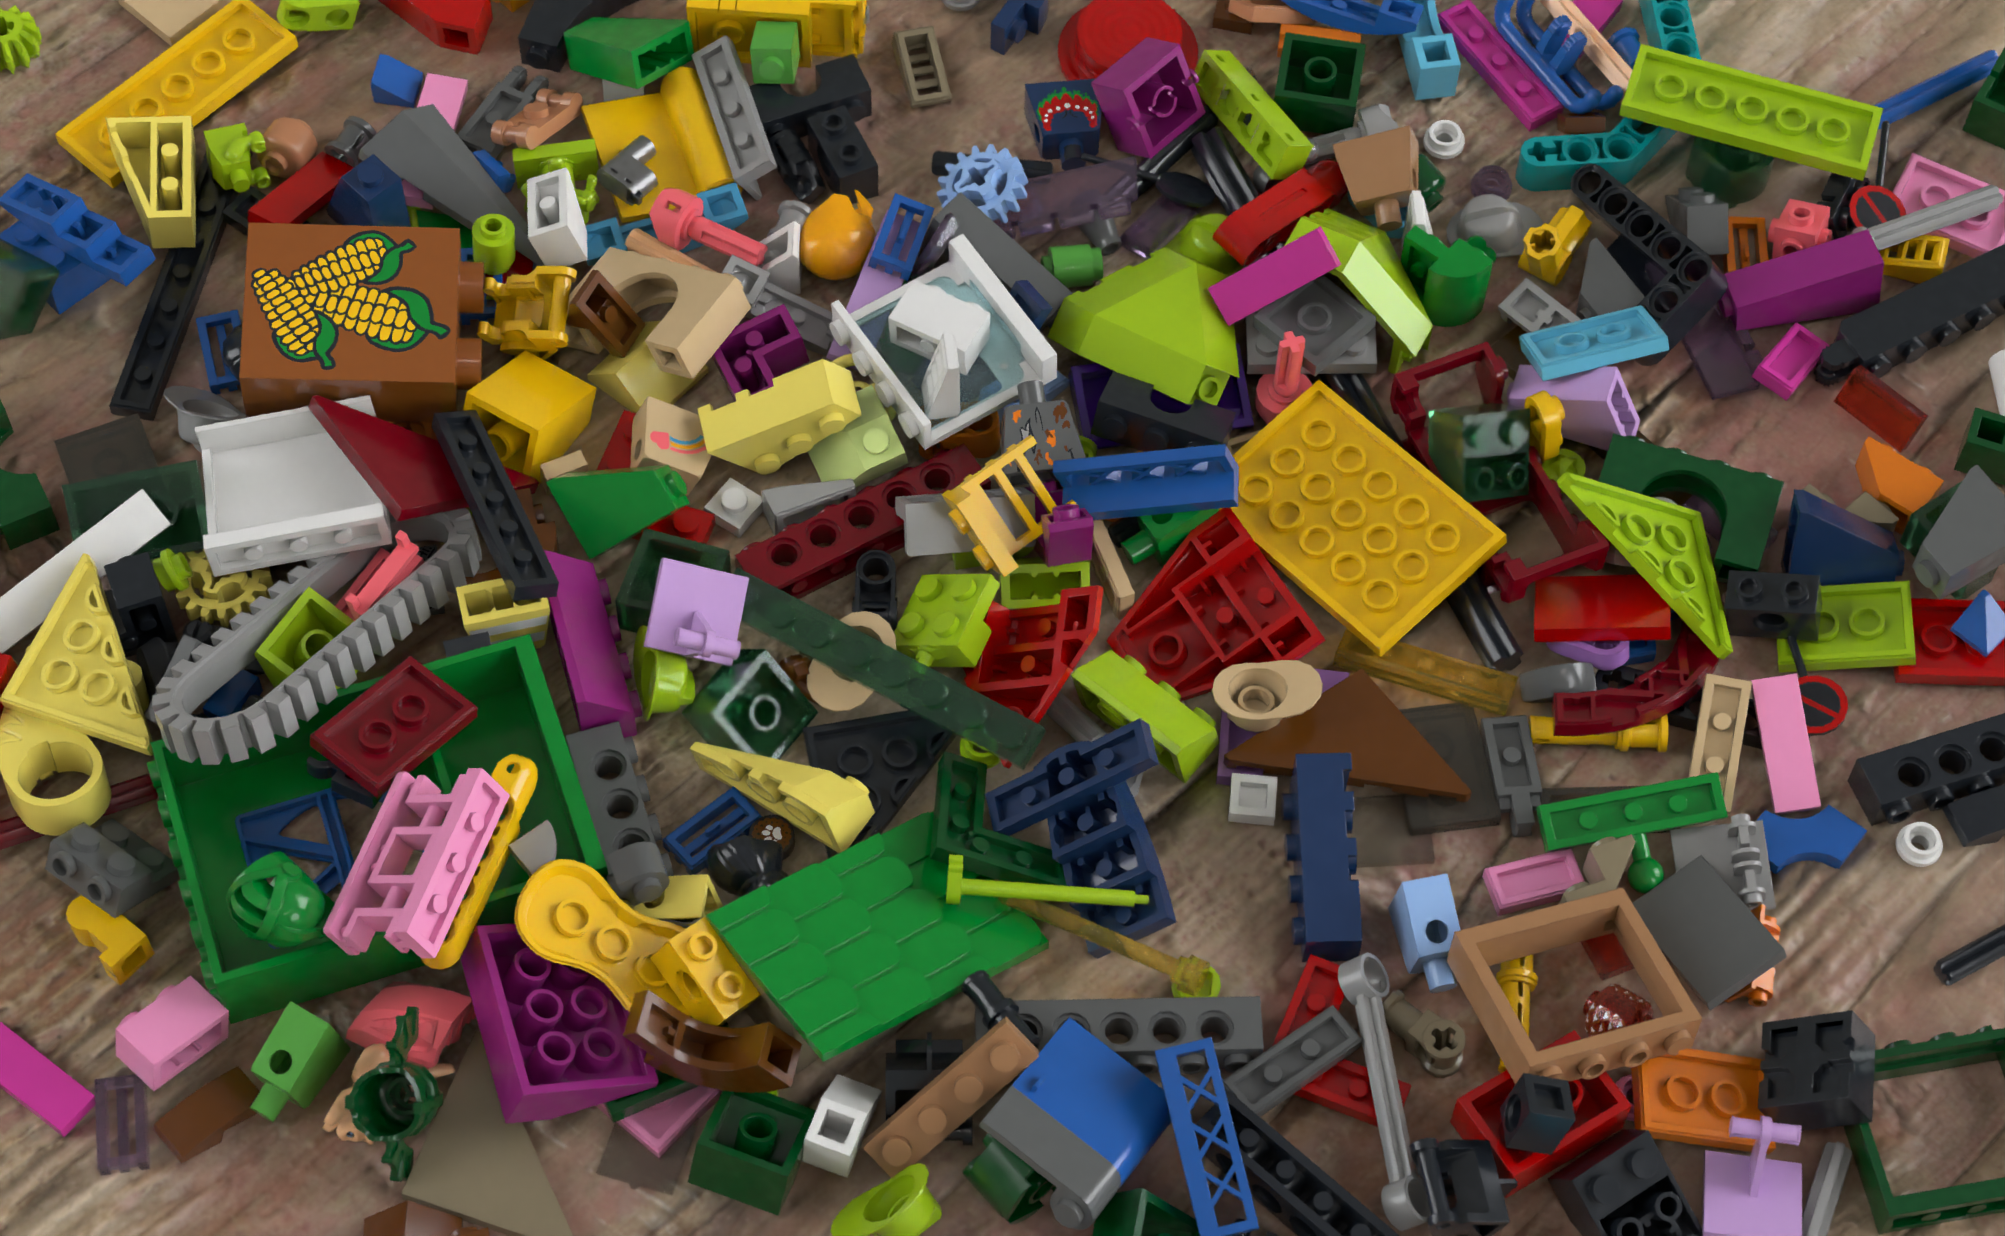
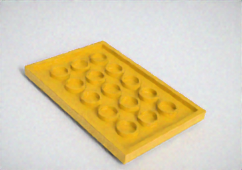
[1219,380,1507,657]

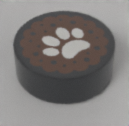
[748,815,795,860]

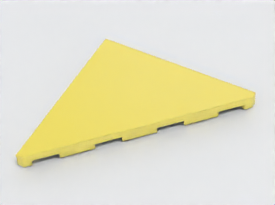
[0,553,154,756]

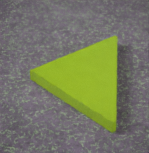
[1557,472,1733,660]

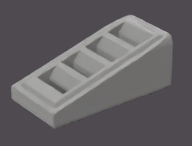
[762,479,856,536]

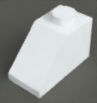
[527,167,588,266]

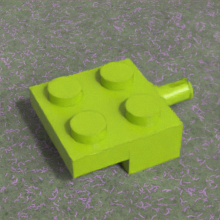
[894,574,1000,683]

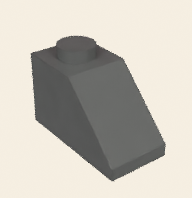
[1576,238,1645,320]

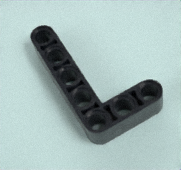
[1570,164,1728,366]

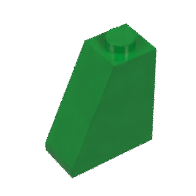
[563,17,694,89]
[546,465,690,559]

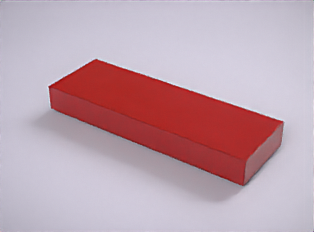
[248,151,354,224]

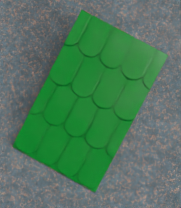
[706,811,1049,1074]

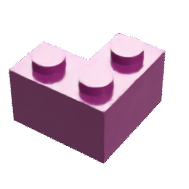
[712,304,810,401]

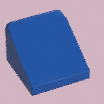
[371,54,423,108]

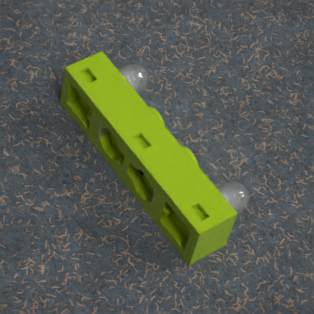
[1191,50,1320,180]

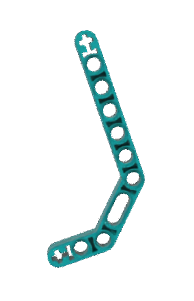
[1515,0,1701,192]

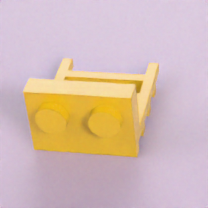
[941,435,1076,577]

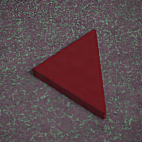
[308,395,539,522]

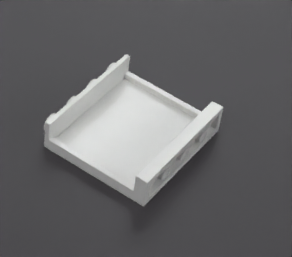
[195,395,392,577]

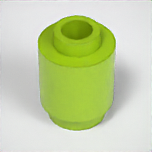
[472,214,516,275]

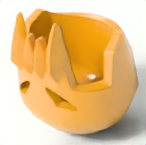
[800,190,877,281]

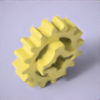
[175,541,273,628]

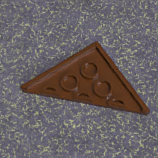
[1223,668,1472,803]

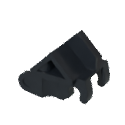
[886,1032,973,1146]
[1409,1138,1518,1236]

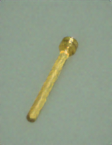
[998,897,1210,997]

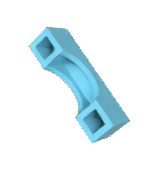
[1397,0,1461,100]

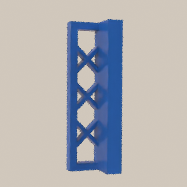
[1053,444,1239,520]
[1155,1037,1259,1236]

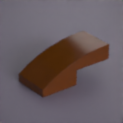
[153,1066,259,1163]

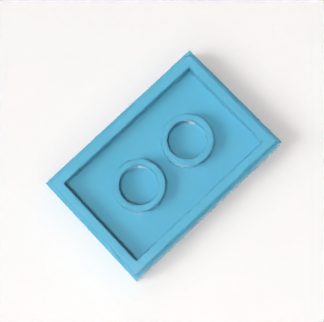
[1519,305,1669,381]

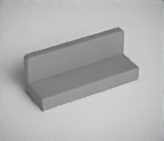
[895,487,1036,556]

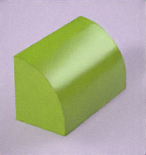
[999,557,1090,609]

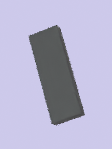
[1223,1005,1363,1117]

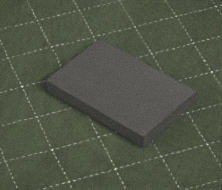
[1633,855,1787,1011]

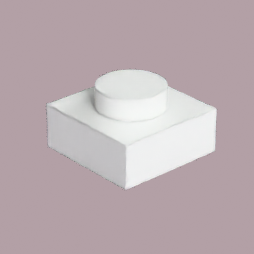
[704,477,763,538]
[1228,773,1278,826]

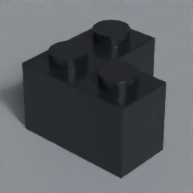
[104,552,178,658]

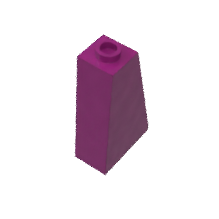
[1718,229,1884,331]

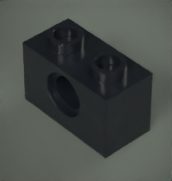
[807,105,879,205]
[1724,570,1822,641]

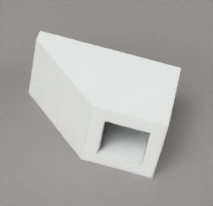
[802,1074,882,1178]

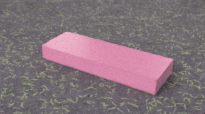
[1751,673,1821,815]

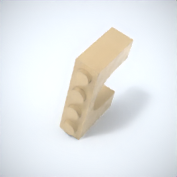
[565,247,751,379]

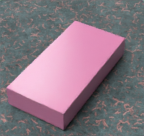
[1482,848,1585,916]

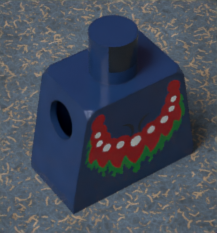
[1024,79,1101,173]

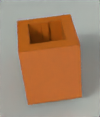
[1855,436,1944,538]

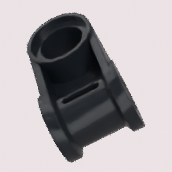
[852,549,898,632]

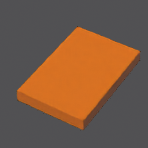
[1631,1048,1776,1154]

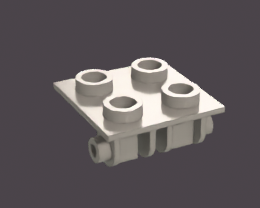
[1670,814,1776,910]

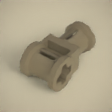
[1383,990,1466,1078]

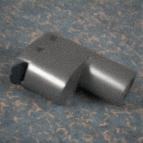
[597,135,658,206]

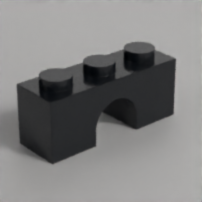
[749,54,872,147]
[1091,371,1236,452]

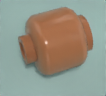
[256,117,318,179]

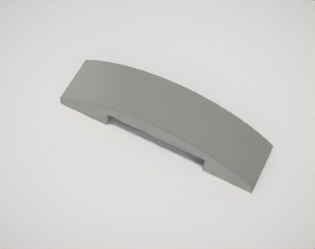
[722,255,885,356]

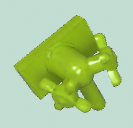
[512,138,600,225]

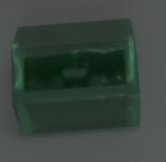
[1428,403,1530,502]

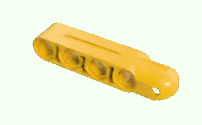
[421,754,538,970]

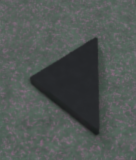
[802,699,975,859]

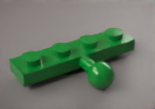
[1536,772,1728,894]

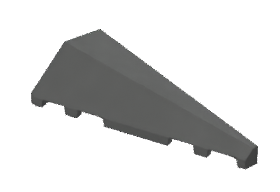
[358,104,545,270]

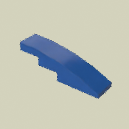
[0,173,156,286]

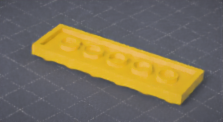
[55,0,298,188]

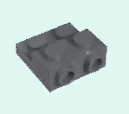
[45,818,179,918]

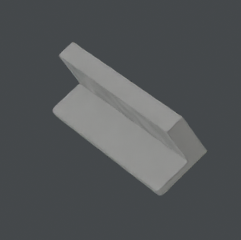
[692,35,777,200]

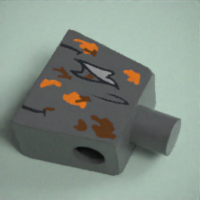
[1000,380,1086,486]

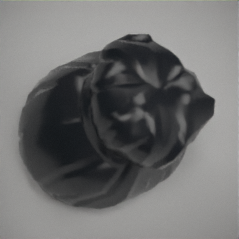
[706,835,788,898]

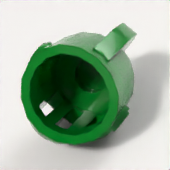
[226,851,335,947]

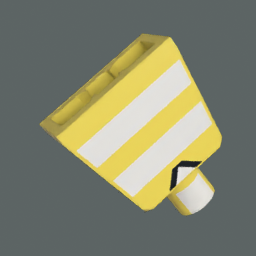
[456,578,550,649]

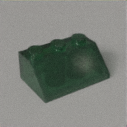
[62,460,208,559]

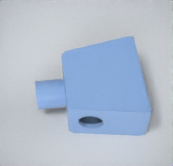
[1388,873,1460,993]

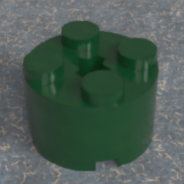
[963,1134,1057,1224]

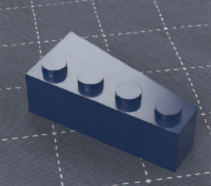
[1281,753,1363,962]

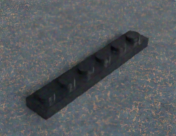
[432,410,559,601]

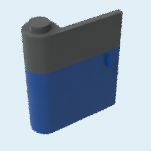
[979,1017,1171,1230]

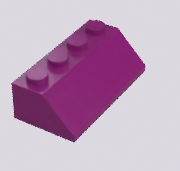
[544,550,643,738]

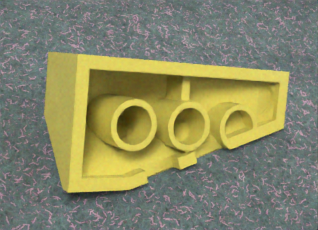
[690,741,875,853]

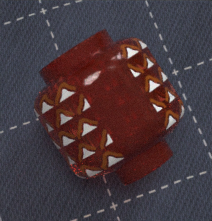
[1583,984,1655,1037]

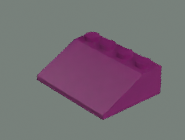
[460,923,659,1124]

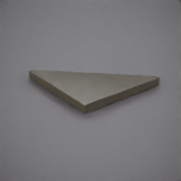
[401,1031,573,1236]

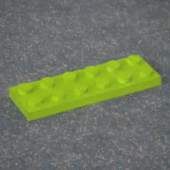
[1619,44,1883,181]

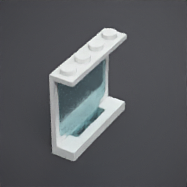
[829,234,1057,450]

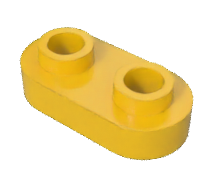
[1523,390,1565,462]

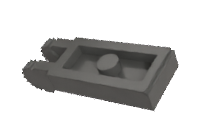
[457,65,549,159]

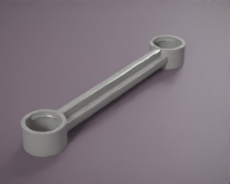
[1338,953,1431,1231]

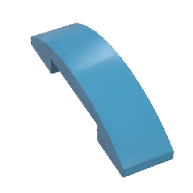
[586,182,749,266]

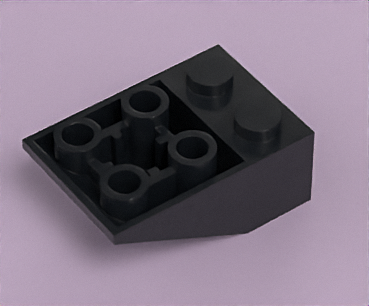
[1547,1129,1702,1236]

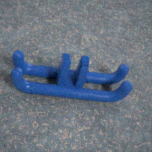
[1494,0,1624,115]

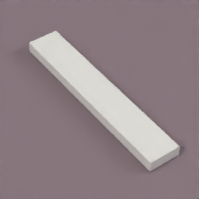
[0,489,172,654]

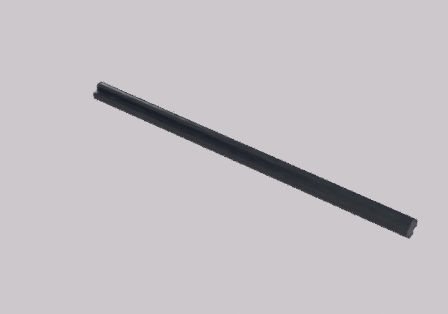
[1190,127,1524,676]

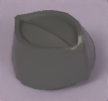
[1519,662,1597,703]

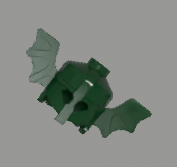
[345,1006,443,1182]

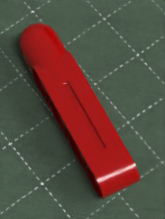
[1212,160,1348,267]

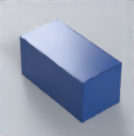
[203,669,263,718]

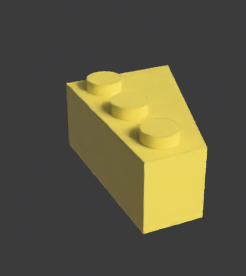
[106,116,196,248]
[697,359,861,475]

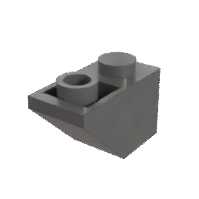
[1665,187,1729,255]

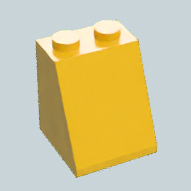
[463,350,597,495]

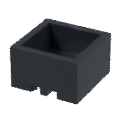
[1758,1010,1876,1131]

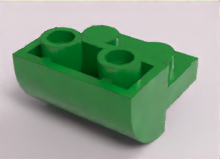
[1400,225,1493,327]

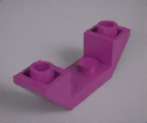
[1024,481,1094,567]

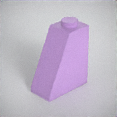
[1507,365,1640,451]

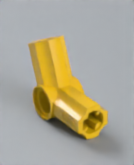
[1518,205,1592,287]

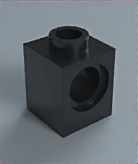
[1500,1073,1575,1155]

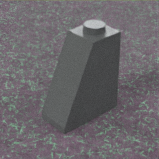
[1912,465,2005,599]

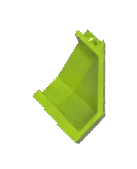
[1285,208,1433,374]
[1047,247,1240,406]

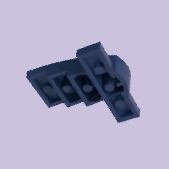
[985,718,1177,959]

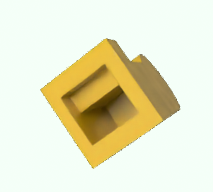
[66,895,155,986]

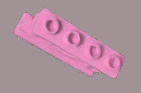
[323,768,510,958]

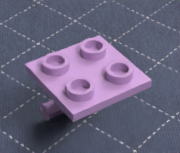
[644,557,749,666]
[1702,1116,1802,1236]

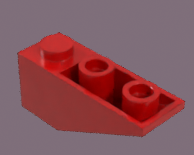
[378,0,493,55]

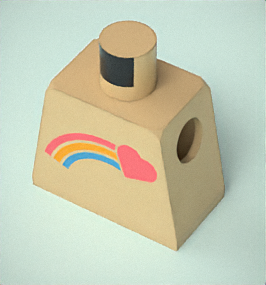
[630,396,712,496]

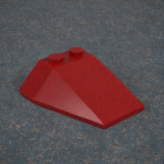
[1106,508,1326,702]

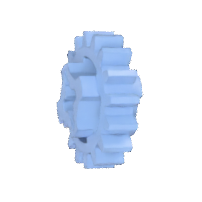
[937,144,1028,223]

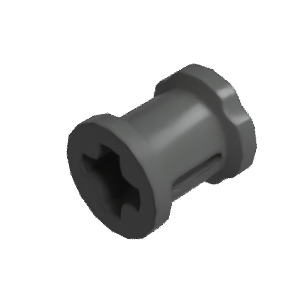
[324,116,377,167]

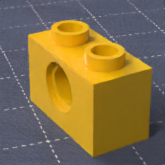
[650,917,761,1027]

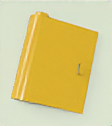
[581,67,743,223]

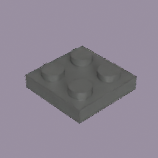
[1253,275,1376,376]

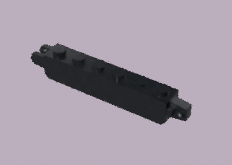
[1814,244,2005,387]

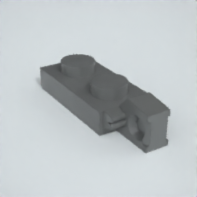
[1480,715,1543,837]

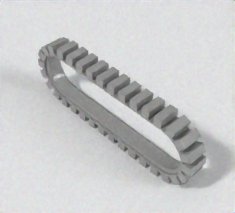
[152,508,482,765]

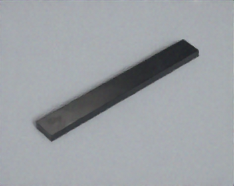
[109,148,253,421]

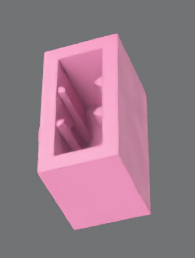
[115,975,229,1091]

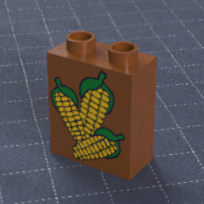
[239,223,485,422]

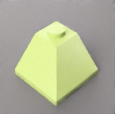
[808,385,908,487]

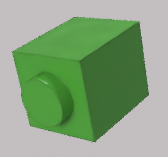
[750,21,800,84]

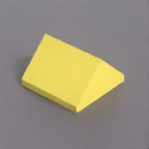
[587,321,708,413]

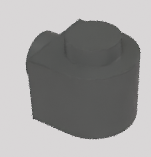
[606,842,670,906]

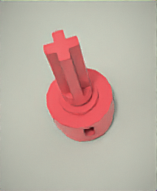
[649,188,768,266]
[1255,331,1312,424]

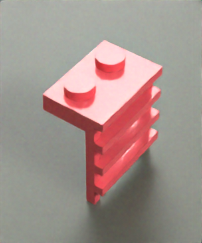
[335,530,424,621]

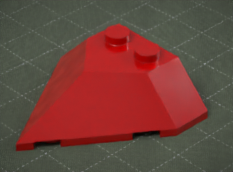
[963,585,1103,769]

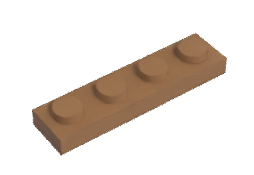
[862,1016,1039,1178]

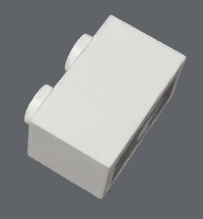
[888,279,991,375]

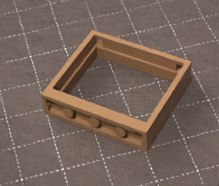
[1446,888,1702,1084]

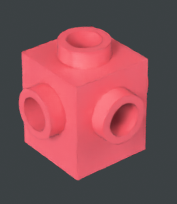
[1767,199,1832,259]

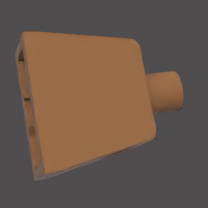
[1332,125,1419,232]

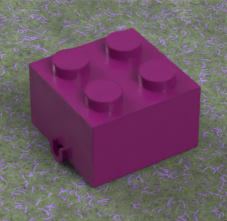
[1091,37,1206,159]

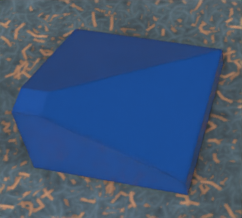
[1950,589,2005,658]

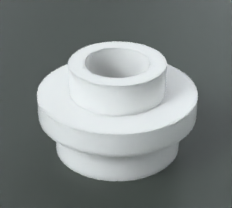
[1423,120,1465,159]
[1895,822,1943,867]

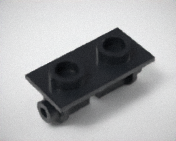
[1817,173,1870,240]

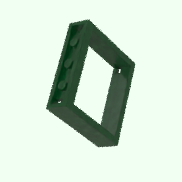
[1843,1025,2005,1234]

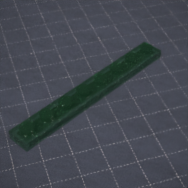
[733,568,1046,771]

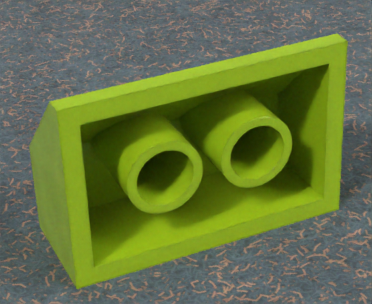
[1071,650,1219,783]

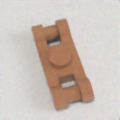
[491,88,583,150]

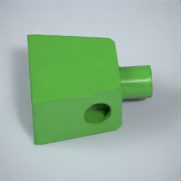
[249,1001,351,1122]

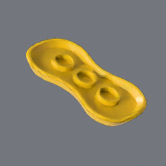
[514,859,691,1017]

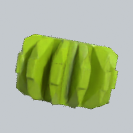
[0,5,42,75]

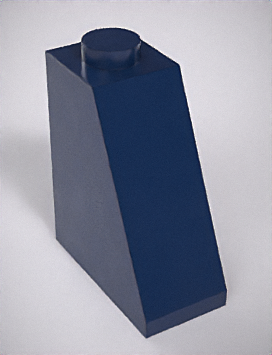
[326,154,411,227]
[1780,489,1905,586]

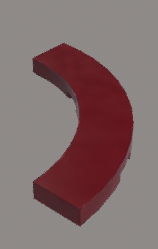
[1552,611,1725,736]

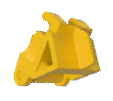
[477,266,577,360]

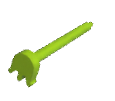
[946,854,1149,907]

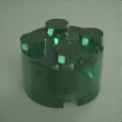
[1685,136,1776,209]

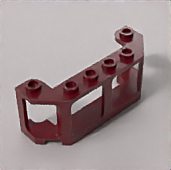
[1390,342,1610,604]

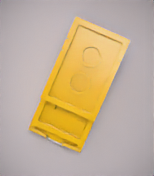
[686,0,869,68]

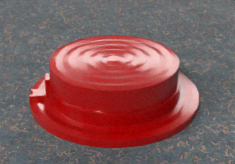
[1058,0,1198,81]

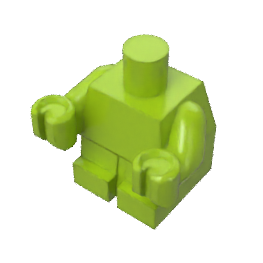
[203,123,270,192]

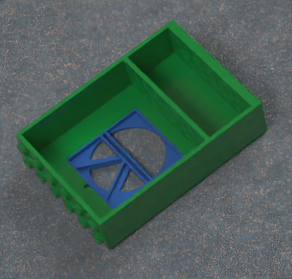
[147,634,609,1024]

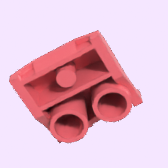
[346,981,476,1069]

